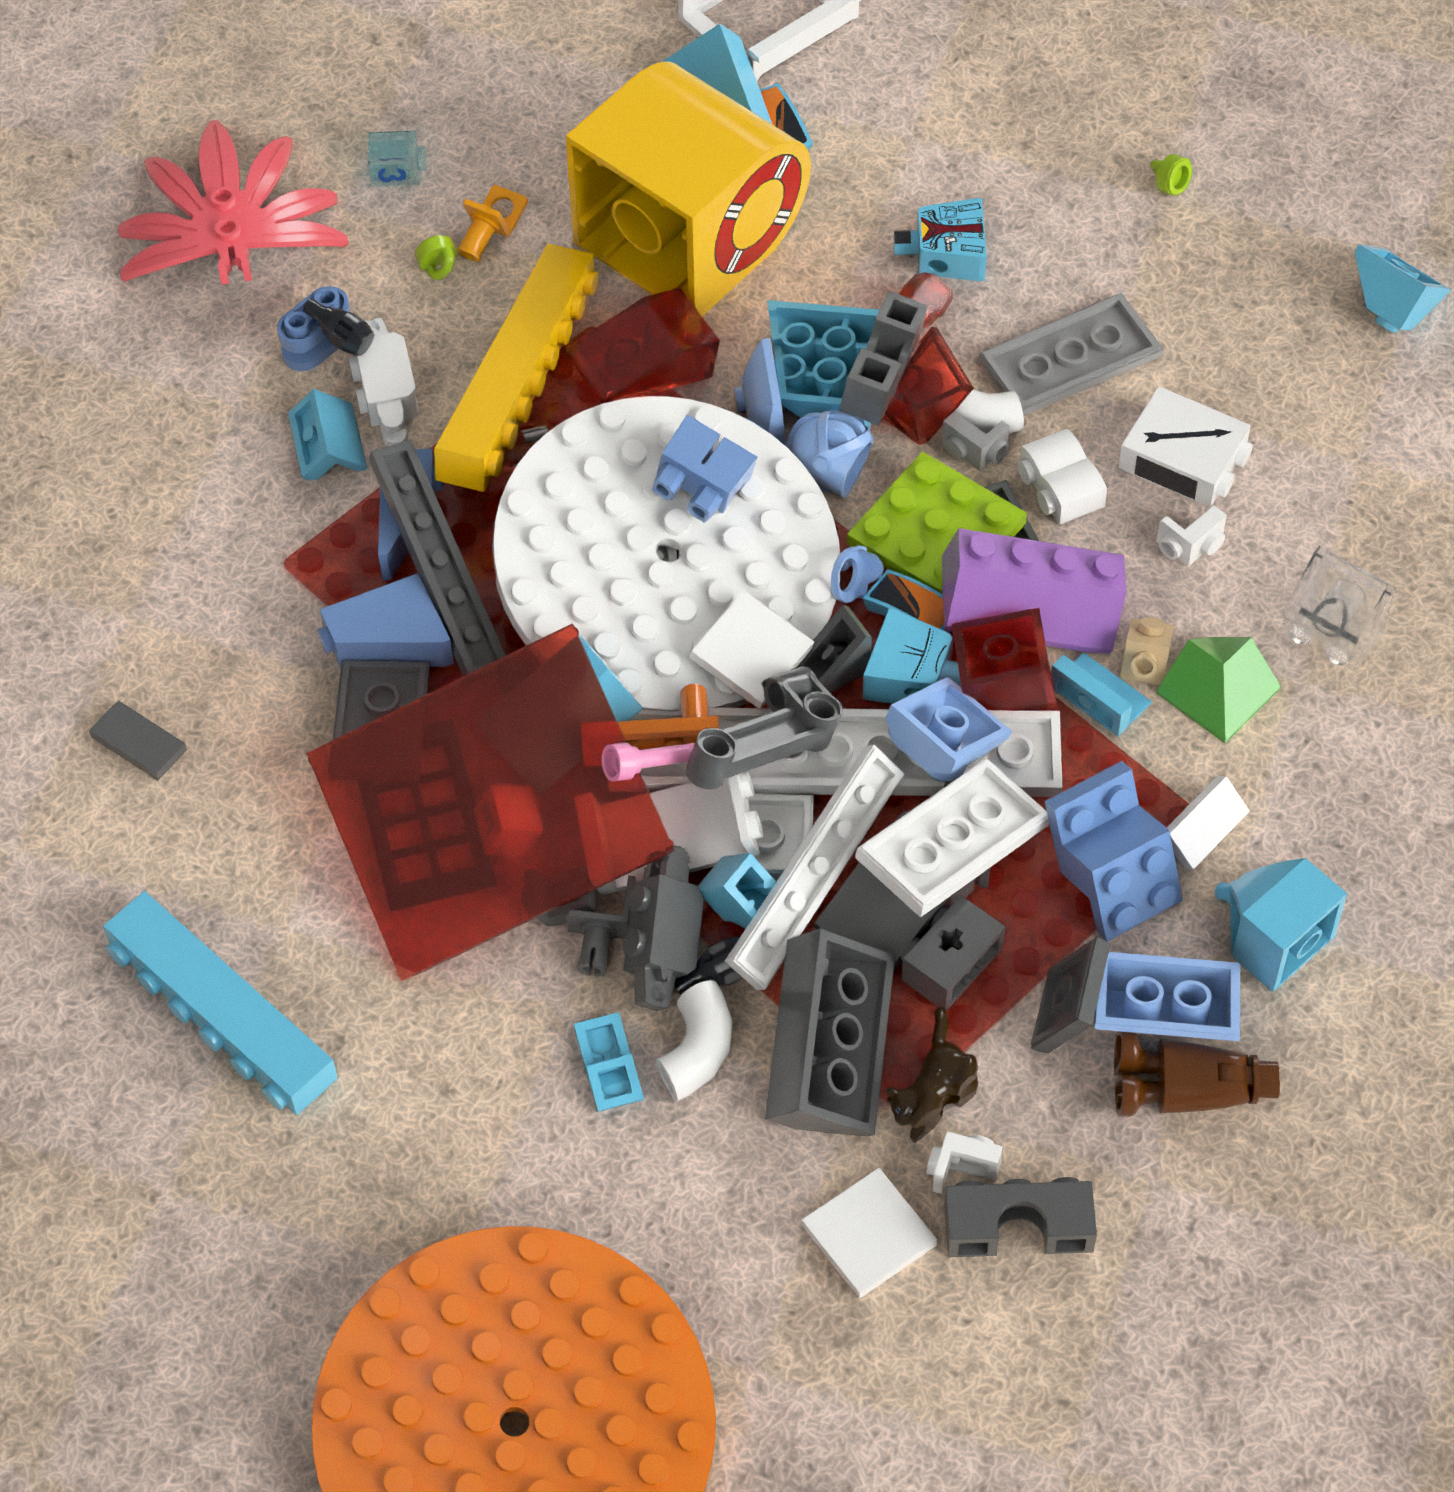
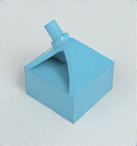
[1215,858,1347,992]

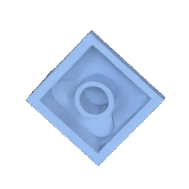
[734,338,786,445]
[885,677,1012,782]

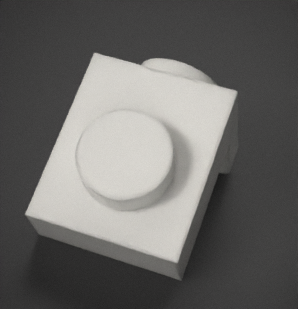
[1156,505,1227,567]
[926,1131,1003,1194]

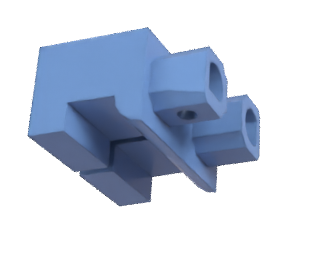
[652,414,758,523]

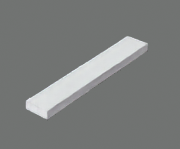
[725,745,905,990]

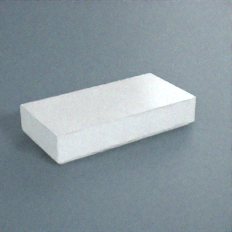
[1167,776,1250,869]

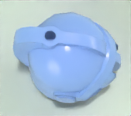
[785,410,875,498]

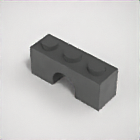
[839,291,928,426]
[944,1177,1097,1258]

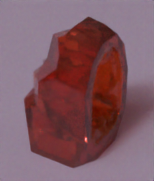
[898,272,953,328]

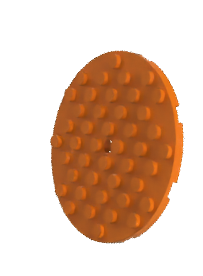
[311,1226,716,1492]

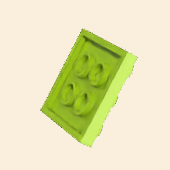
[847,451,1027,594]

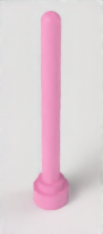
[602,743,695,782]

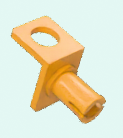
[456,185,528,263]

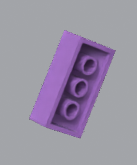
[942,528,1126,653]

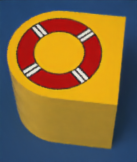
[565,62,811,323]

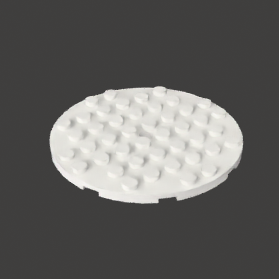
[492,396,840,711]

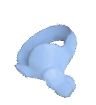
[830,545,884,603]

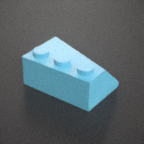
[767,300,879,430]

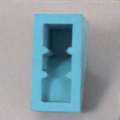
[698,853,776,929]

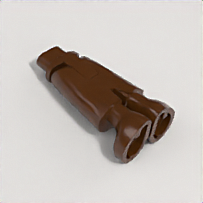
[1114,1031,1280,1117]

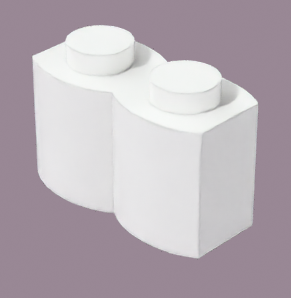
[1017,428,1107,525]

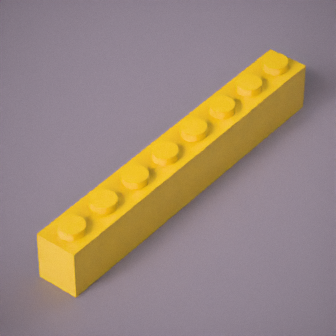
[434,243,599,492]

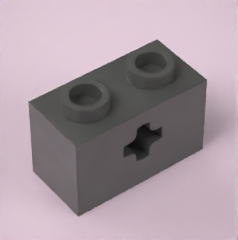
[901,895,1006,1011]

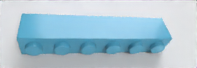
[103,890,338,1116]

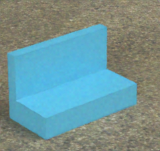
[288,389,367,481]
[1050,652,1152,737]

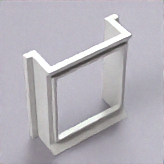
[678,0,862,81]

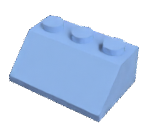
[1093,952,1240,1041]

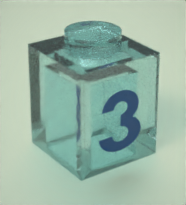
[368,130,427,187]

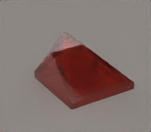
[883,327,974,445]

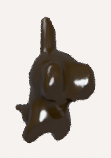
[886,1007,978,1143]

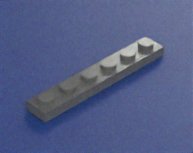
[369,440,507,685]

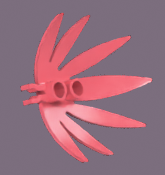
[118,120,348,285]

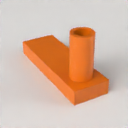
[582,684,719,768]

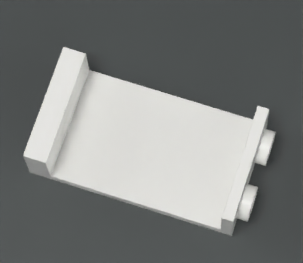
[575,771,763,896]

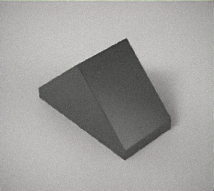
[795,605,872,693]

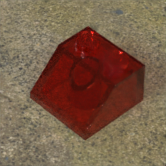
[952,608,1057,711]

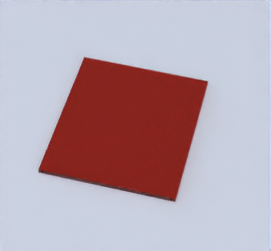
[306,623,675,981]

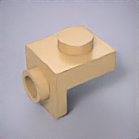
[1120,617,1174,686]

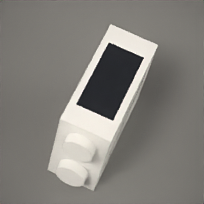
[1118,386,1253,508]

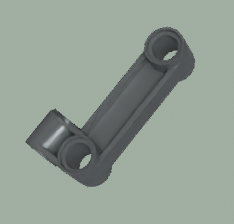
[685,666,843,790]

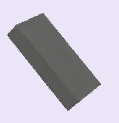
[89,700,187,781]

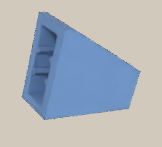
[317,573,454,667]

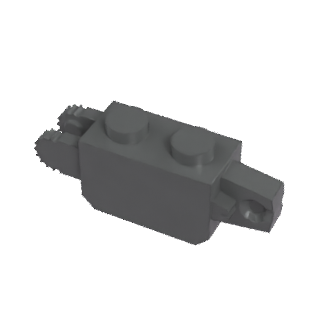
[623,845,704,1011]

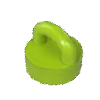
[1150,154,1193,196]
[415,235,457,280]

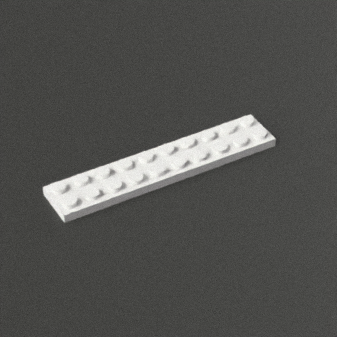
[609,708,1062,797]

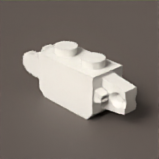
[348,318,419,446]

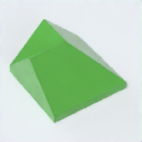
[1156,637,1281,743]

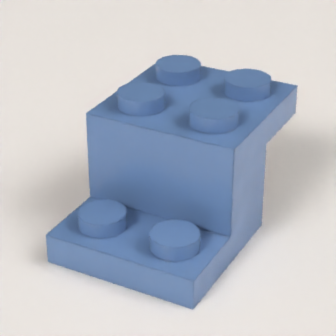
[1044,761,1183,942]

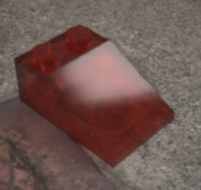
[565,288,720,404]

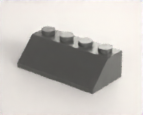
[765,929,895,1136]

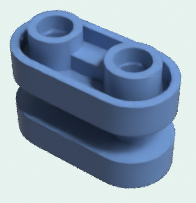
[277,286,350,371]

